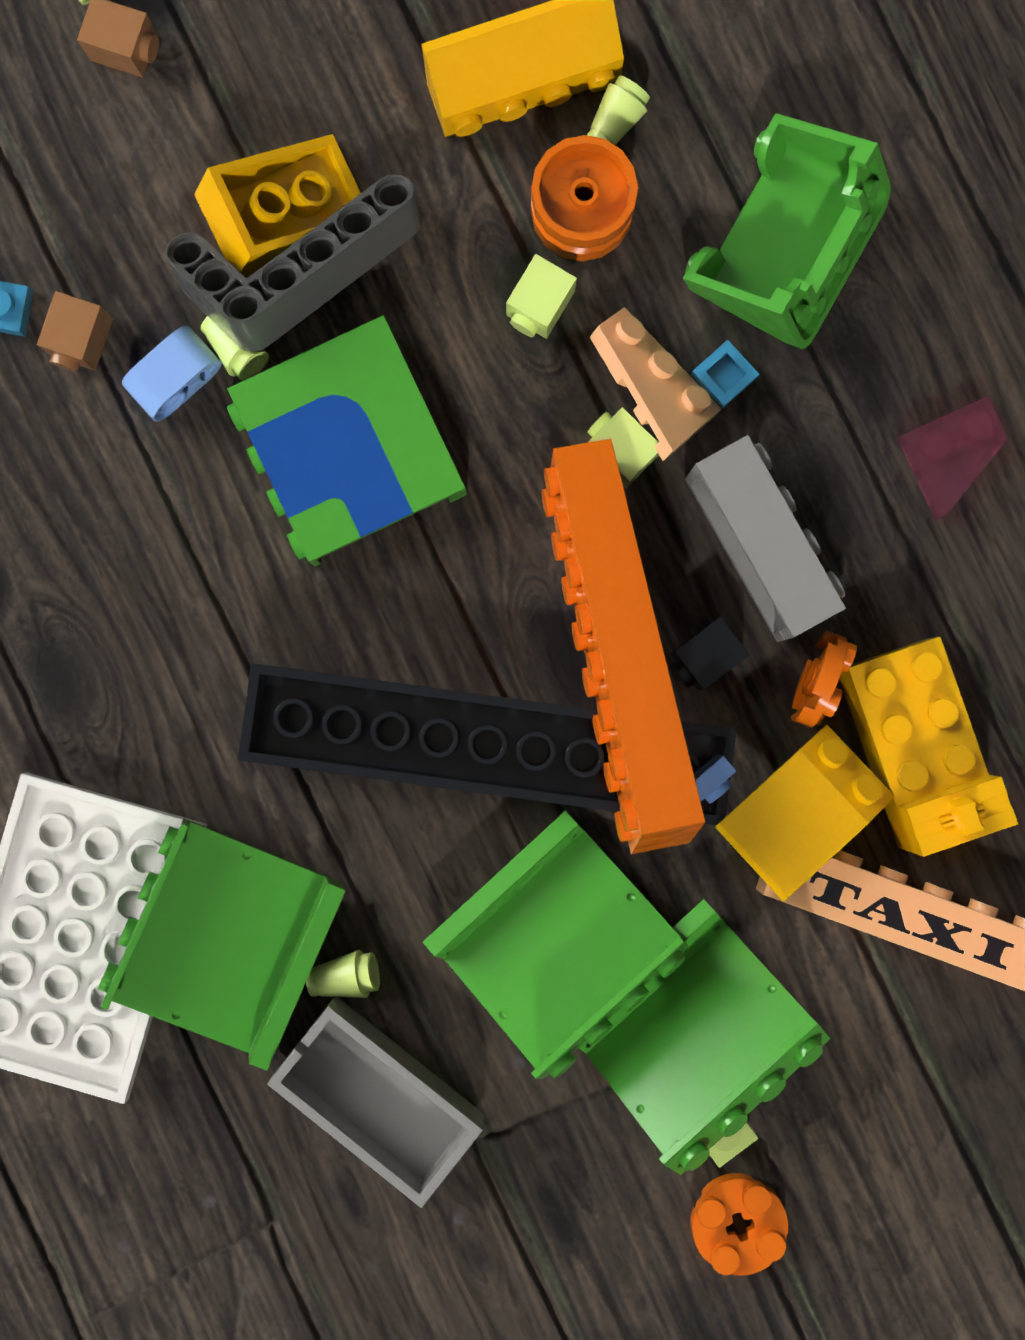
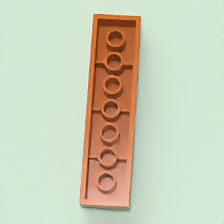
[541,439,705,854]

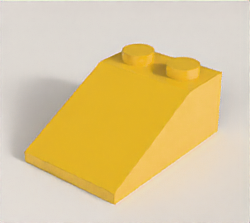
[194,134,361,277]
[715,725,895,902]

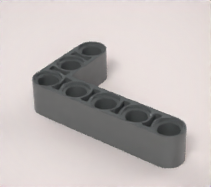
[165,174,422,352]

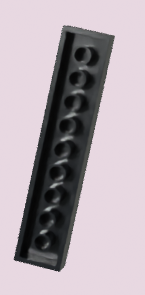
[238,663,737,825]

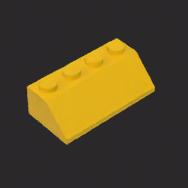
[421,0,624,137]

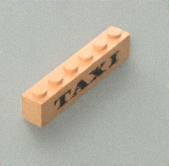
[756,850,1025,991]

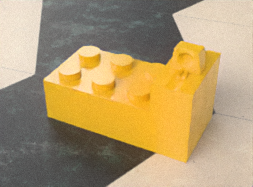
[839,637,1018,857]

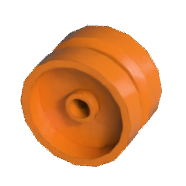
[531,135,638,262]

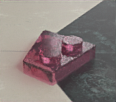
[897,396,1008,520]

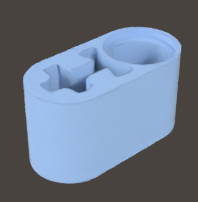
[122,325,222,422]

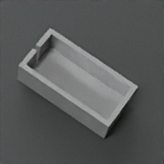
[685,435,846,642]
[267,997,484,1208]

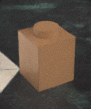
[77,0,159,78]
[37,291,114,373]

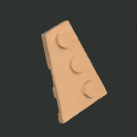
[590,307,721,461]

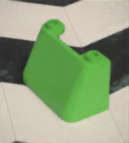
[683,113,891,349]

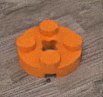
[791,631,857,728]
[690,1173,788,1276]

